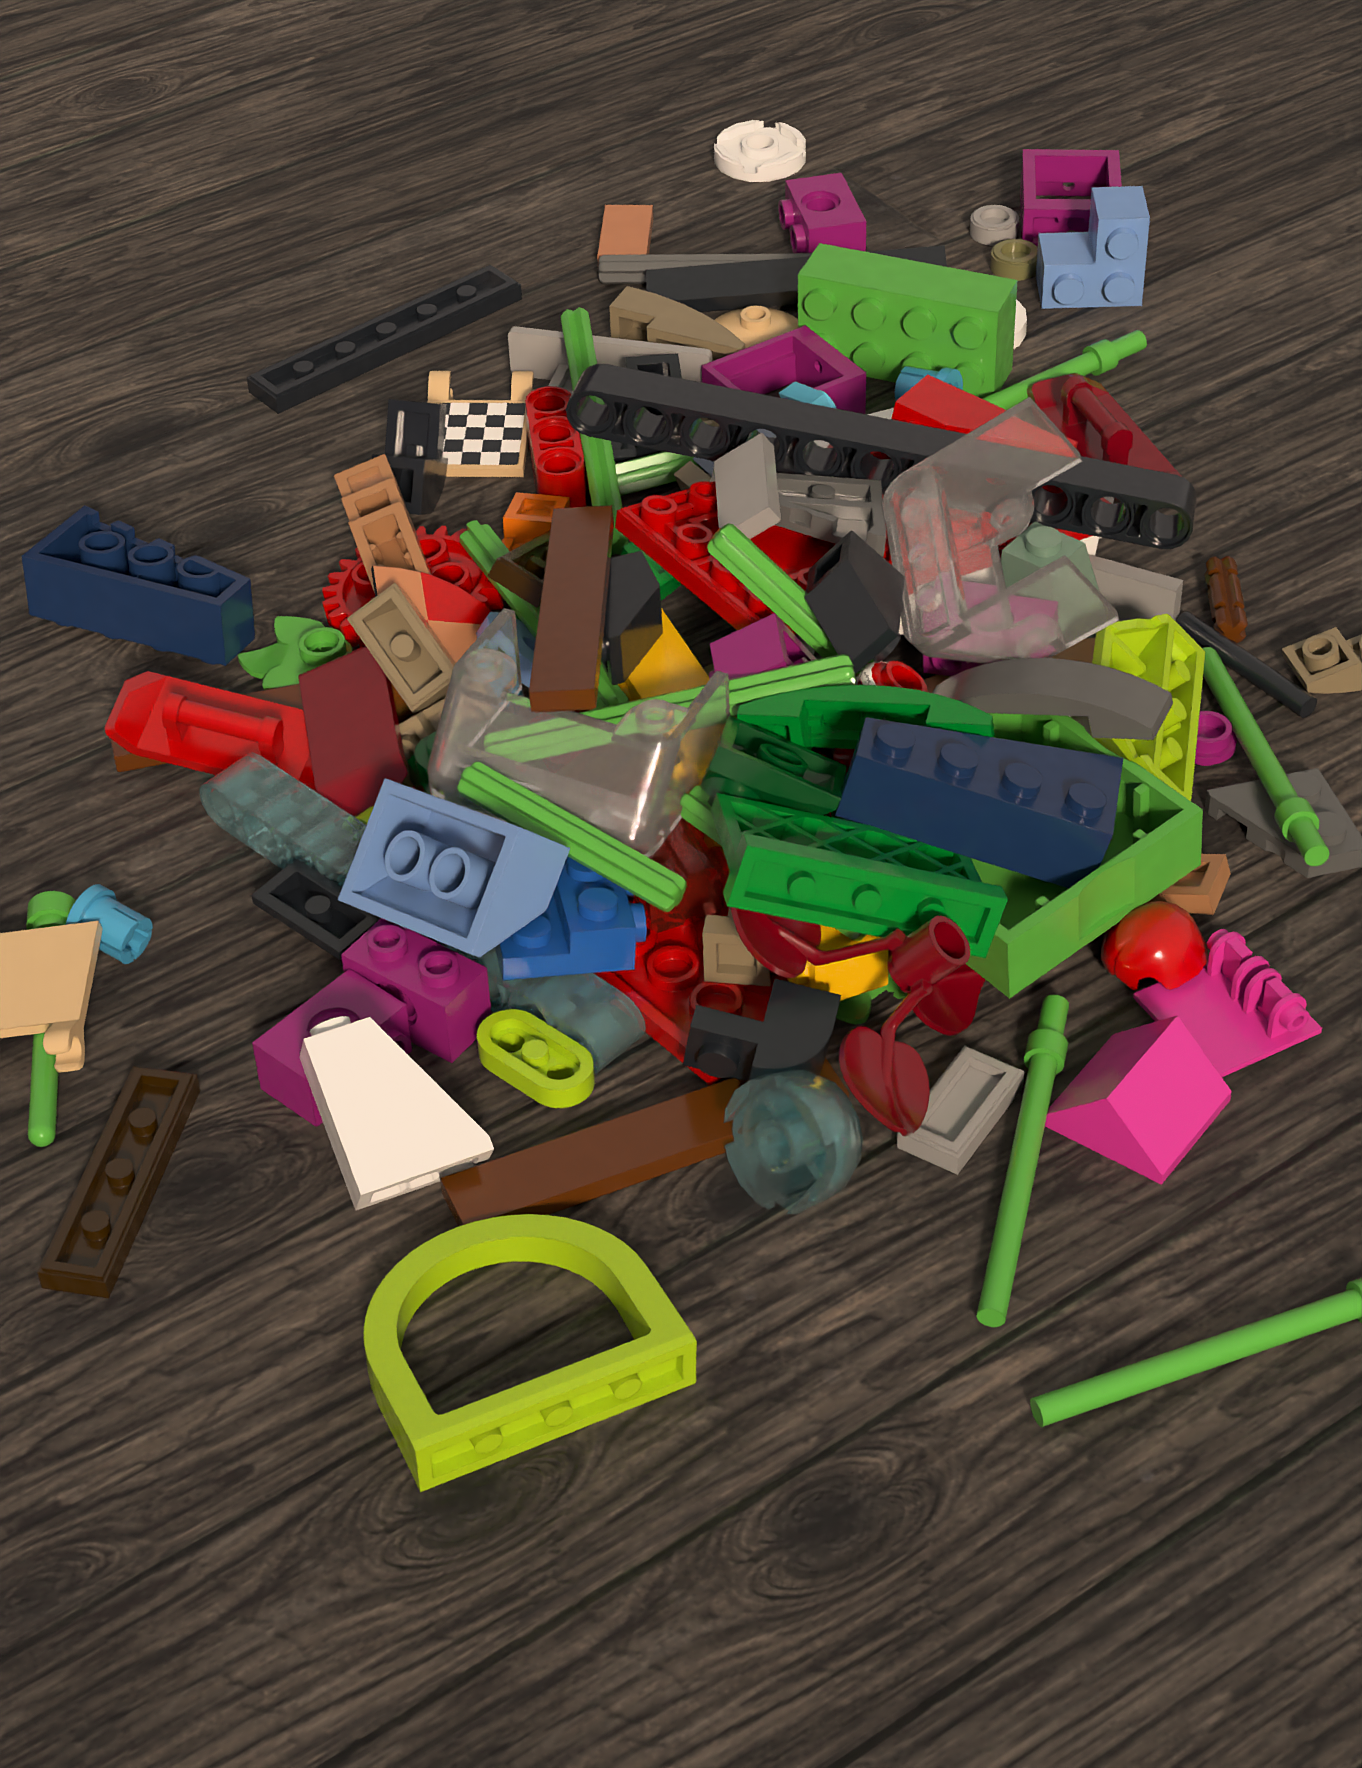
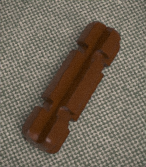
[1204,556,1248,643]

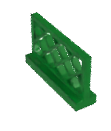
[711,793,1008,958]

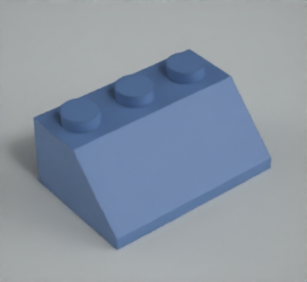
[338,778,570,958]

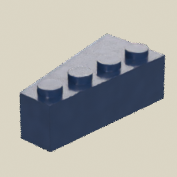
[22,505,255,666]
[835,717,1123,888]

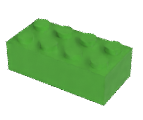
[798,243,1018,399]

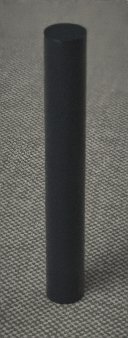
[1176,611,1317,718]

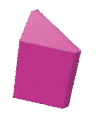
[1045,1015,1232,1185]

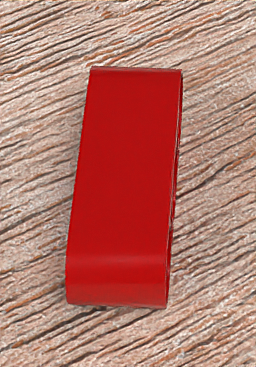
[525,386,587,508]

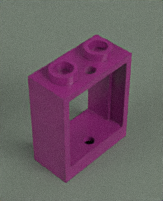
[1020,149,1122,247]
[702,325,866,414]

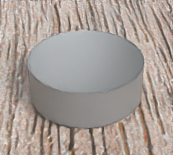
[970,205,1019,246]

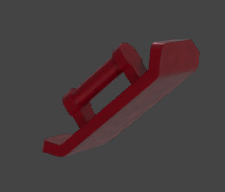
[1027,373,1182,502]
[298,646,408,824]

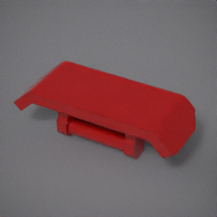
[105,671,317,796]

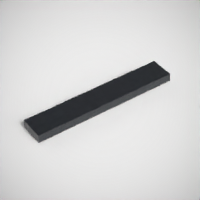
[646,245,947,312]
[247,265,522,414]

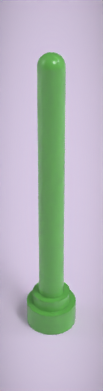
[26,891,76,1147]

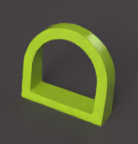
[363,1214,697,1492]

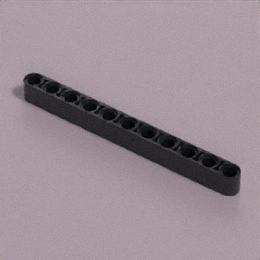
[566,364,1196,549]

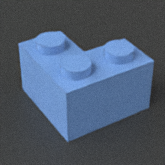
[1036,186,1150,309]

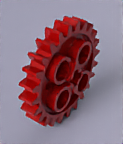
[322,526,503,648]

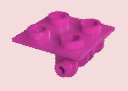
[1133,929,1322,1077]

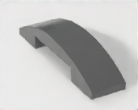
[932,658,1173,740]

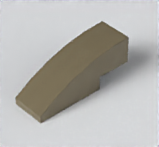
[609,286,745,361]

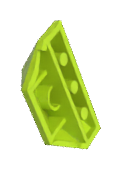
[1088,614,1205,801]

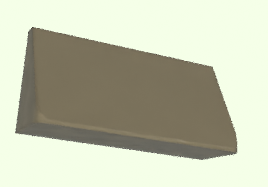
[347,583,470,713]

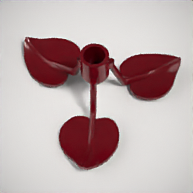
[731,907,985,1137]

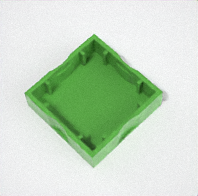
[831,713,1203,999]

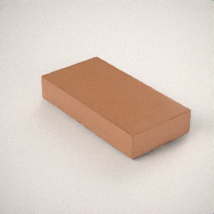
[597,205,653,264]

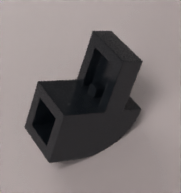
[372,399,448,515]
[683,979,841,1106]

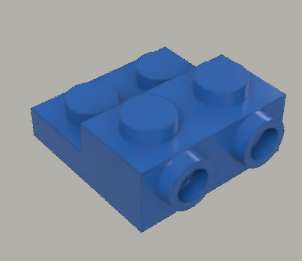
[495,856,647,980]

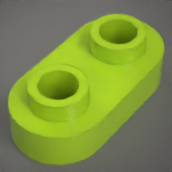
[477,1009,595,1108]

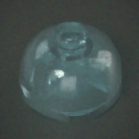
[724,1070,863,1214]

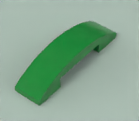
[737,685,995,750]

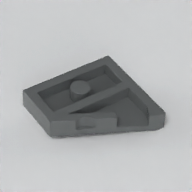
[775,473,887,557]
[1205,768,1362,878]

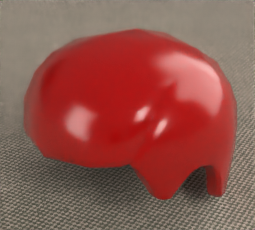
[1101,901,1209,990]

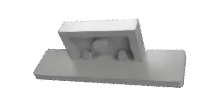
[508,326,712,395]

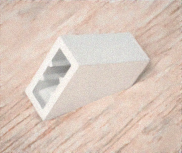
[299,1016,494,1211]

